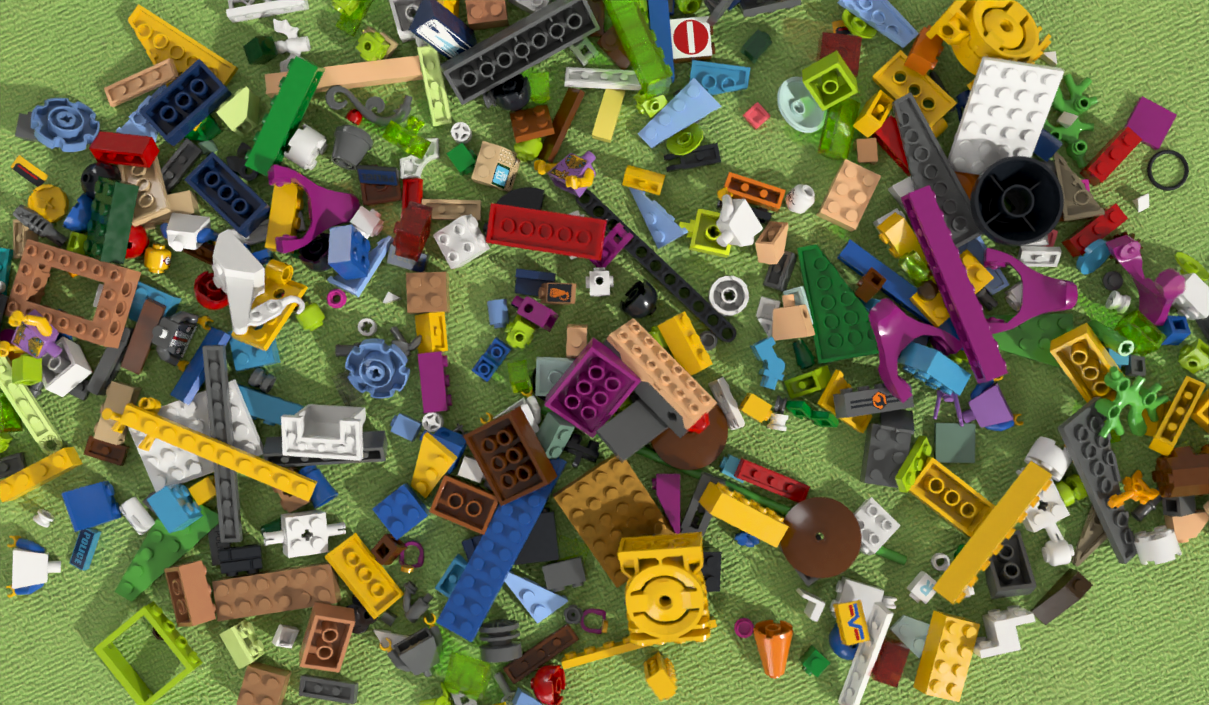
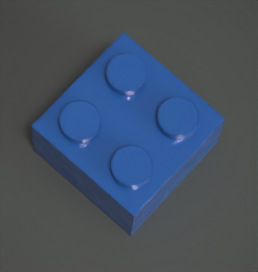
[328,224,371,280]
[372,483,431,540]

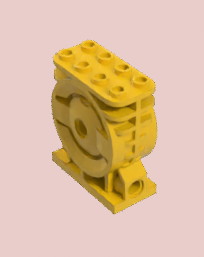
[925,0,1051,76]
[618,532,711,646]

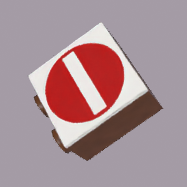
[670,16,715,64]

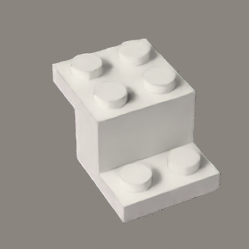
[973,605,1035,658]

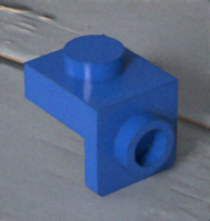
[243,243,274,265]

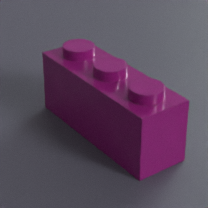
[418,351,453,413]

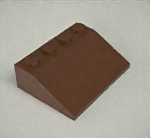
[463,406,558,506]

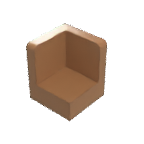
[853,138,878,165]

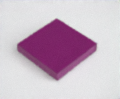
[1124,96,1177,150]

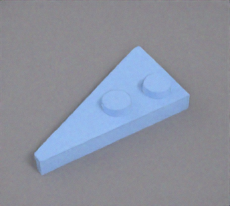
[116,84,167,143]
[629,187,688,248]
[327,236,395,297]
[505,571,568,624]

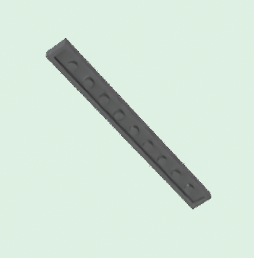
[202,345,243,543]

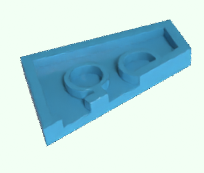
[689,60,750,96]

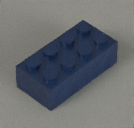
[140,59,232,146]
[184,152,271,238]

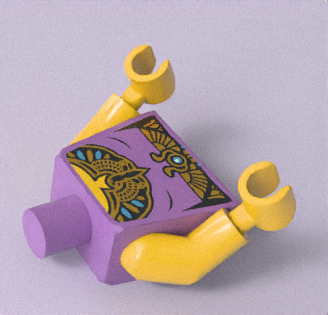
[534,151,596,198]
[0,309,63,358]

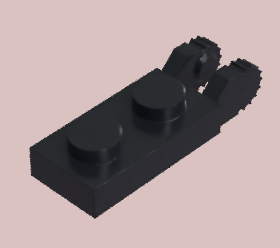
[664,143,721,172]

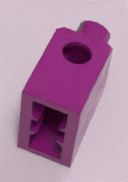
[511,295,559,332]

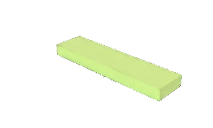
[417,45,453,126]

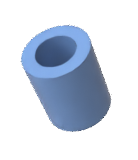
[487,299,509,329]

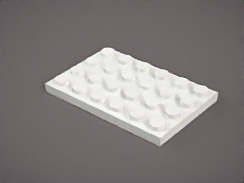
[948,57,1064,175]
[127,379,264,493]

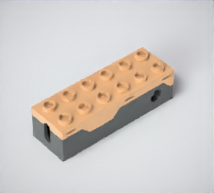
[603,318,717,438]

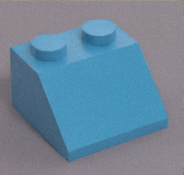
[129,281,181,322]

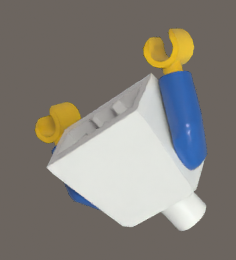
[160,213,218,252]
[6,535,61,598]

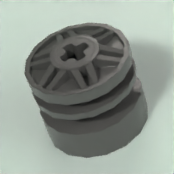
[478,619,522,663]

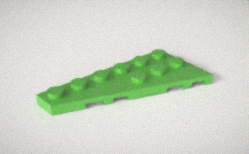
[985,313,1073,369]
[115,496,219,602]

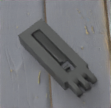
[85,327,134,395]
[680,471,726,537]

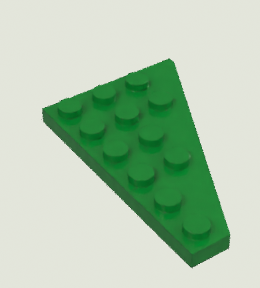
[797,244,879,364]

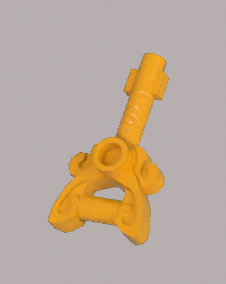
[1107,470,1160,508]

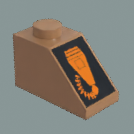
[538,283,576,305]

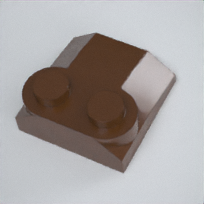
[597,16,651,70]

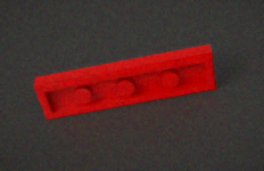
[734,458,811,503]

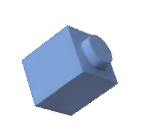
[390,413,422,442]

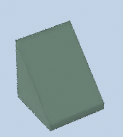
[198,140,218,156]

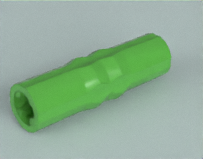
[1088,320,1134,356]

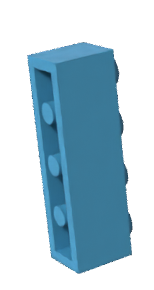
[238,384,305,426]

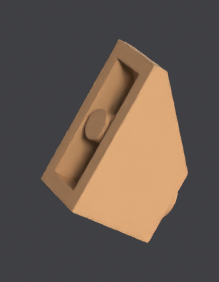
[755,221,788,264]
[1164,509,1209,543]

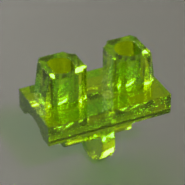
[898,250,933,288]

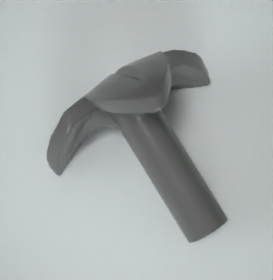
[390,326,422,357]

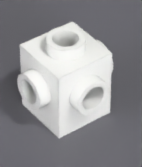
[586,268,614,297]

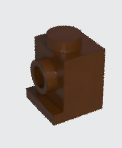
[854,267,887,303]
[371,534,407,565]

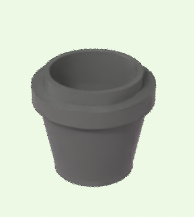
[331,125,373,170]

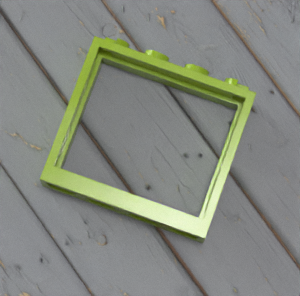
[94,601,203,705]

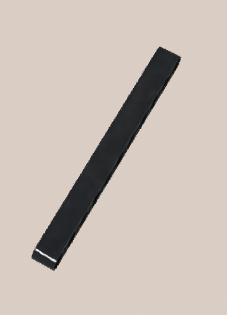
[575,189,737,343]

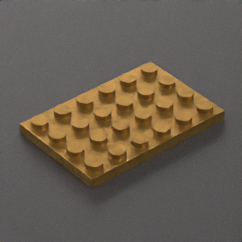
[553,454,675,588]

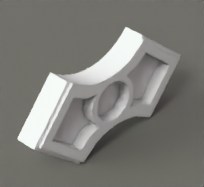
[400,138,439,179]

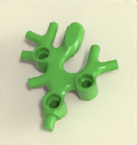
[1043,74,1098,169]
[1095,366,1169,438]

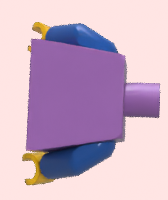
[962,376,1024,431]

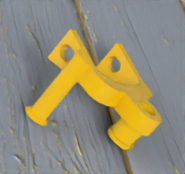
[102,397,161,451]

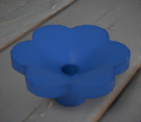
[735,531,760,547]

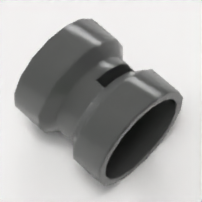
[248,367,276,394]

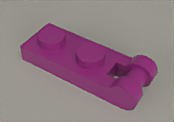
[589,222,634,268]

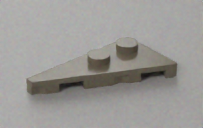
[1053,152,1105,221]
[1071,505,1107,567]

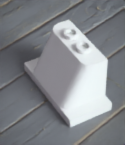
[281,404,366,461]

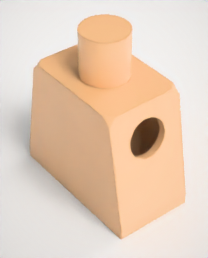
[772,294,815,341]
[566,324,588,358]

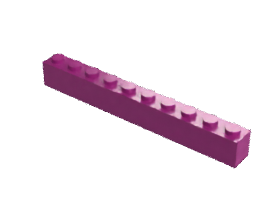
[901,185,1008,384]

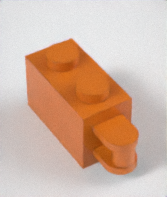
[904,25,944,76]

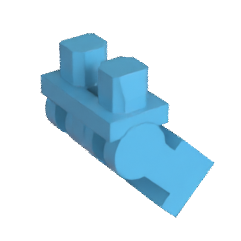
[750,337,785,390]

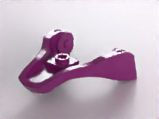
[268,164,361,254]
[1105,235,1185,326]
[983,248,1078,334]
[869,298,962,403]

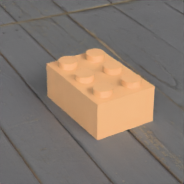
[816,159,881,232]

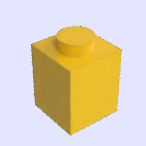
[188,475,216,506]

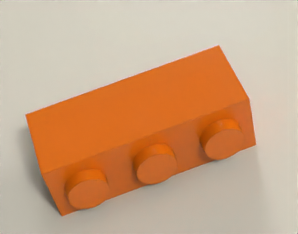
[723,172,786,212]

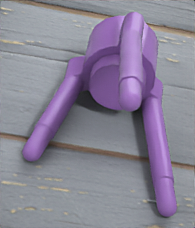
[933,390,964,427]

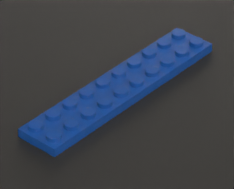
[436,457,567,642]

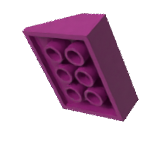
[544,337,641,438]

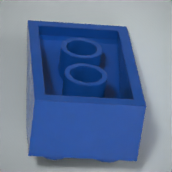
[61,481,122,532]

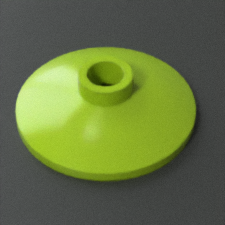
[842,9,877,39]
[666,123,703,155]
[1174,252,1209,281]

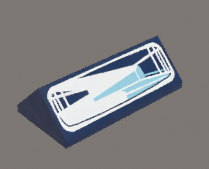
[409,0,477,60]

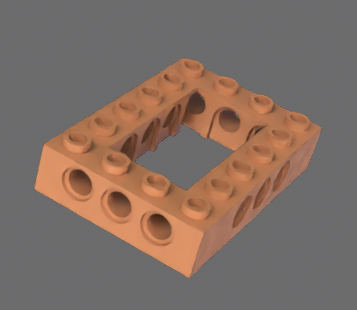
[4,239,141,348]

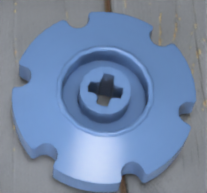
[30,98,100,152]
[345,338,410,399]

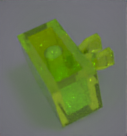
[382,114,431,159]
[1113,309,1166,357]

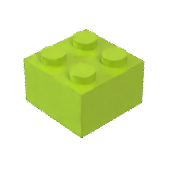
[802,50,858,111]

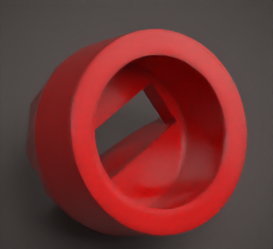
[345,109,363,126]

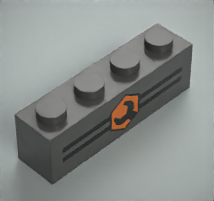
[833,383,914,418]

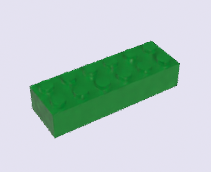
[245,56,325,176]

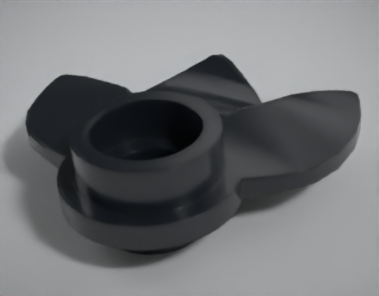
[227,142,259,181]
[346,595,379,634]

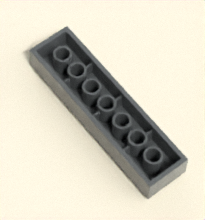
[440,0,600,105]

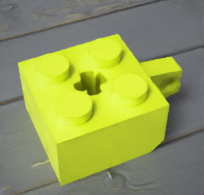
[679,209,731,258]

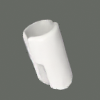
[119,497,155,535]

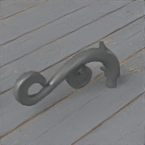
[325,85,413,132]

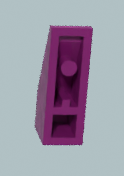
[652,474,680,534]

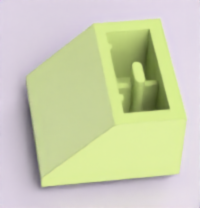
[216,86,260,138]
[219,619,265,669]

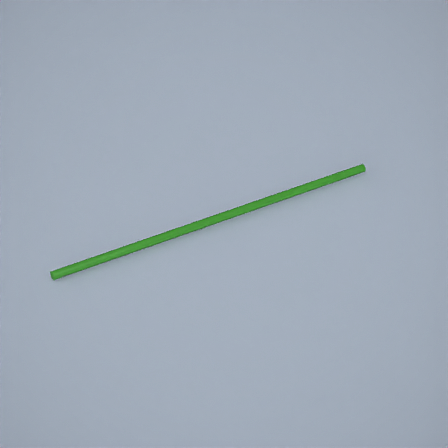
[541,405,907,566]

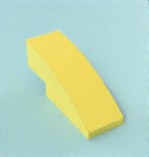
[592,89,626,143]

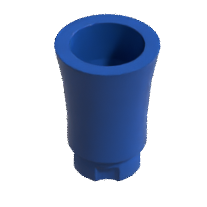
[298,465,339,509]

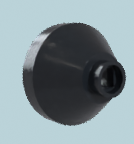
[970,156,1064,246]

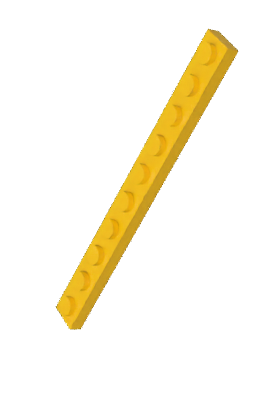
[119,403,317,501]

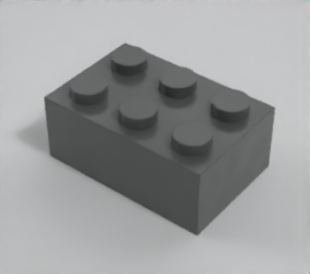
[860,423,912,488]

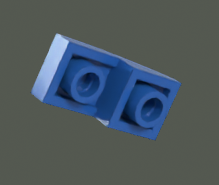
[472,337,512,382]

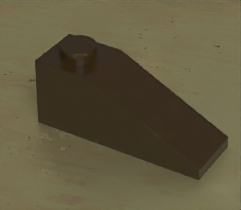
[1030,568,1093,625]

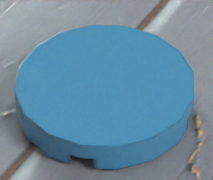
[1076,239,1110,275]

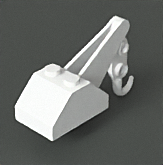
[212,229,305,335]

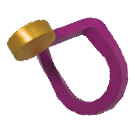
[399,541,424,573]
[580,608,608,634]

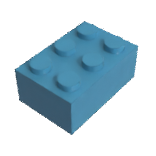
[897,341,971,396]

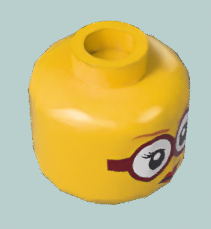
[143,243,172,273]

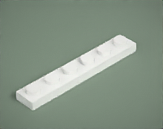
[838,602,894,705]

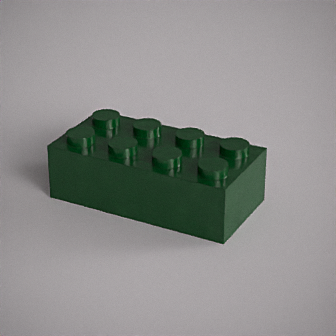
[83,176,139,265]

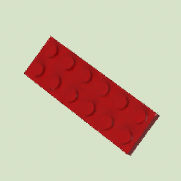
[486,203,607,260]

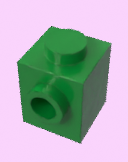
[446,143,478,176]
[799,645,830,678]

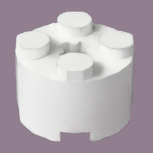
[284,124,328,170]
[708,276,749,316]
[1024,436,1072,482]
[1134,525,1182,565]

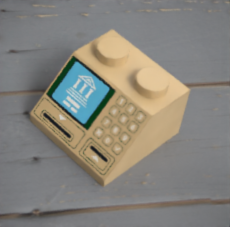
[471,141,521,192]

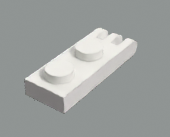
[708,377,745,430]

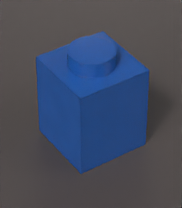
[1155,316,1191,345]

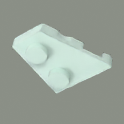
[889,615,930,658]

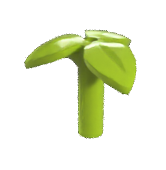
[419,682,453,705]

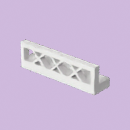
[226,0,309,23]

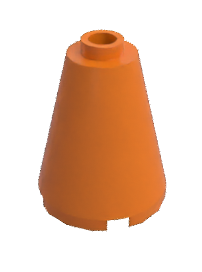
[753,620,793,679]

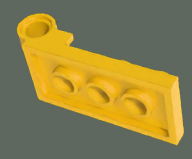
[872,50,957,138]
[231,259,308,351]

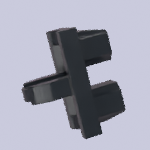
[563,433,600,468]

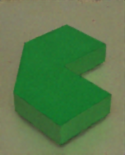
[183,115,223,142]
[785,401,839,427]

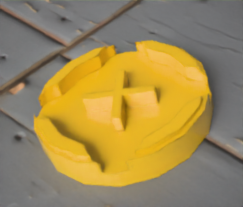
[28,184,69,223]

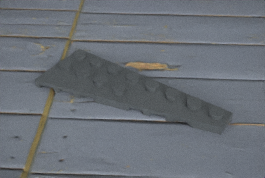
[892,92,983,248]
[1057,397,1137,564]

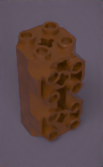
[1152,444,1209,498]

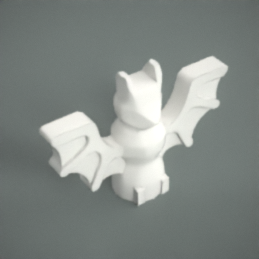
[273,19,311,72]

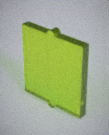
[550,535,590,563]

